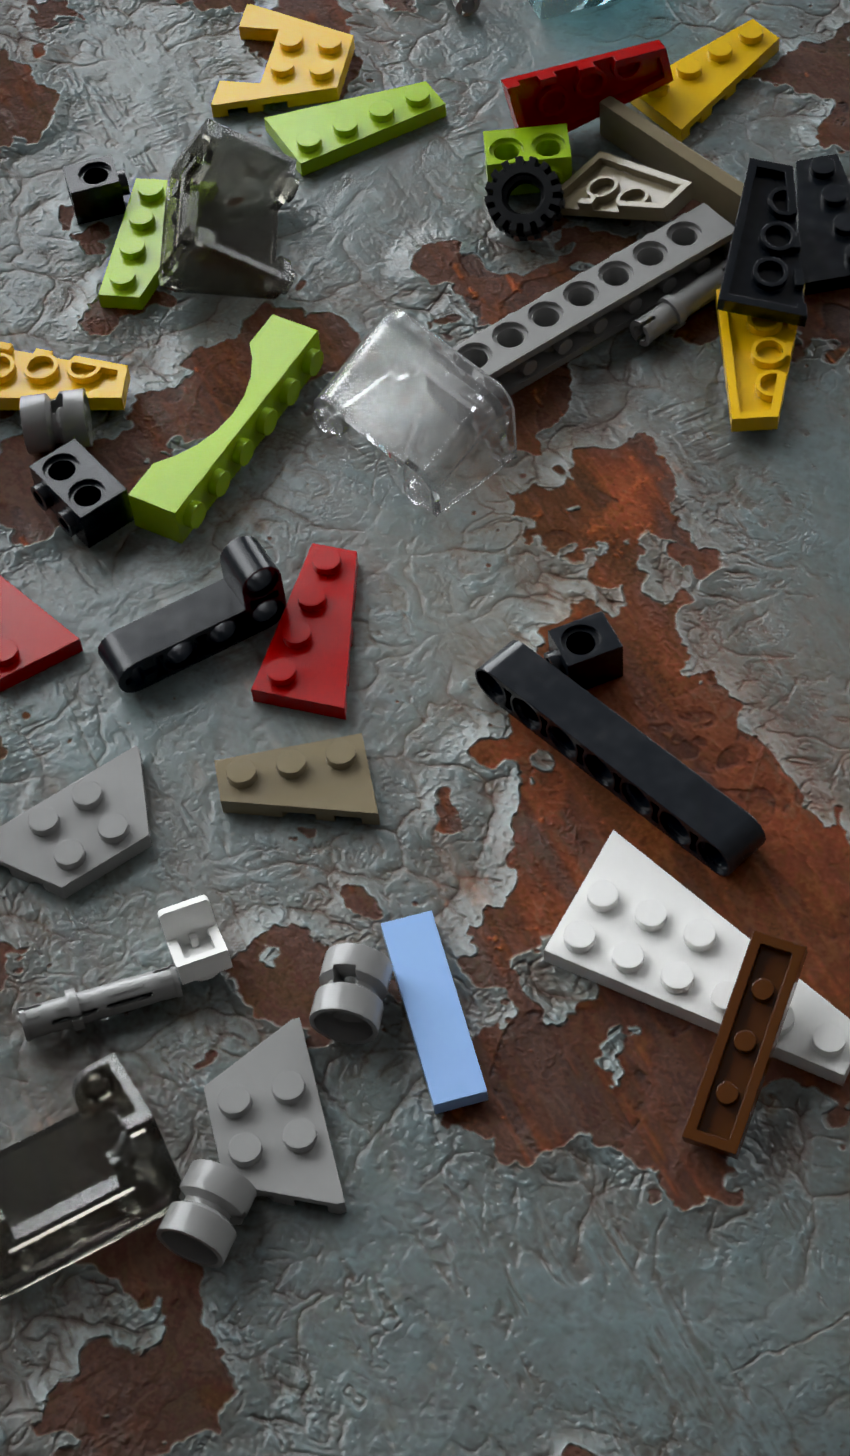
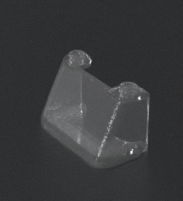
[313,309,518,517]

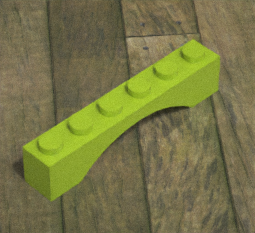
[128,314,324,544]

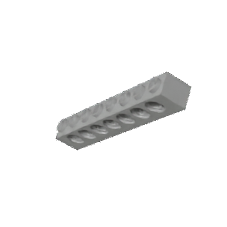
[424,203,734,426]

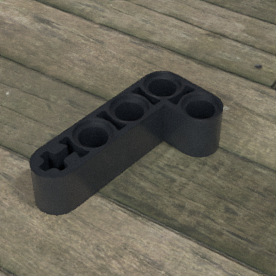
[98,536,287,693]

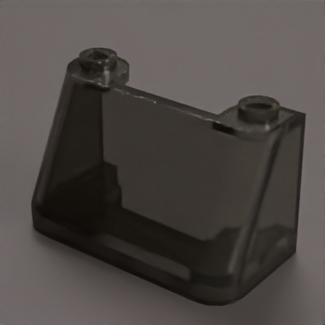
[159,118,299,300]
[0,1053,182,1299]

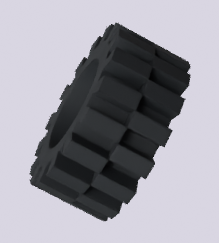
[484,156,565,241]

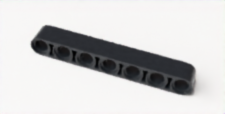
[475,640,766,877]

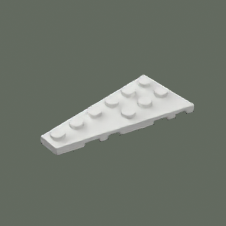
[544,830,850,1086]

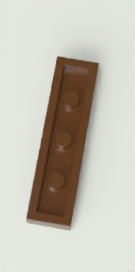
[682,930,808,1160]

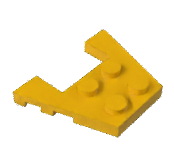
[211,4,355,117]

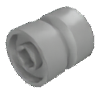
[20,388,93,455]
[309,943,393,1044]
[156,1159,257,1268]

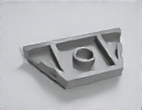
[0,746,152,899]
[204,1017,347,1214]

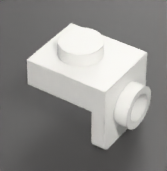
[158,895,233,985]

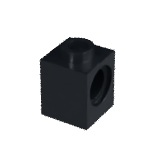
[63,155,130,225]
[544,611,623,690]

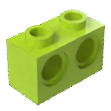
[483,123,572,195]

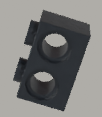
[29,438,134,548]

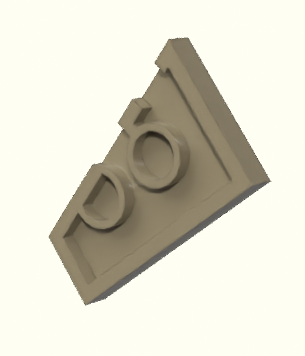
[561,151,696,222]
[214,733,380,825]

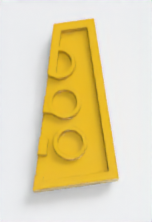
[629,19,780,142]
[716,285,805,432]
[0,341,130,410]

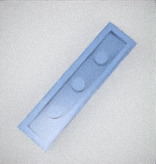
[381,910,488,1114]

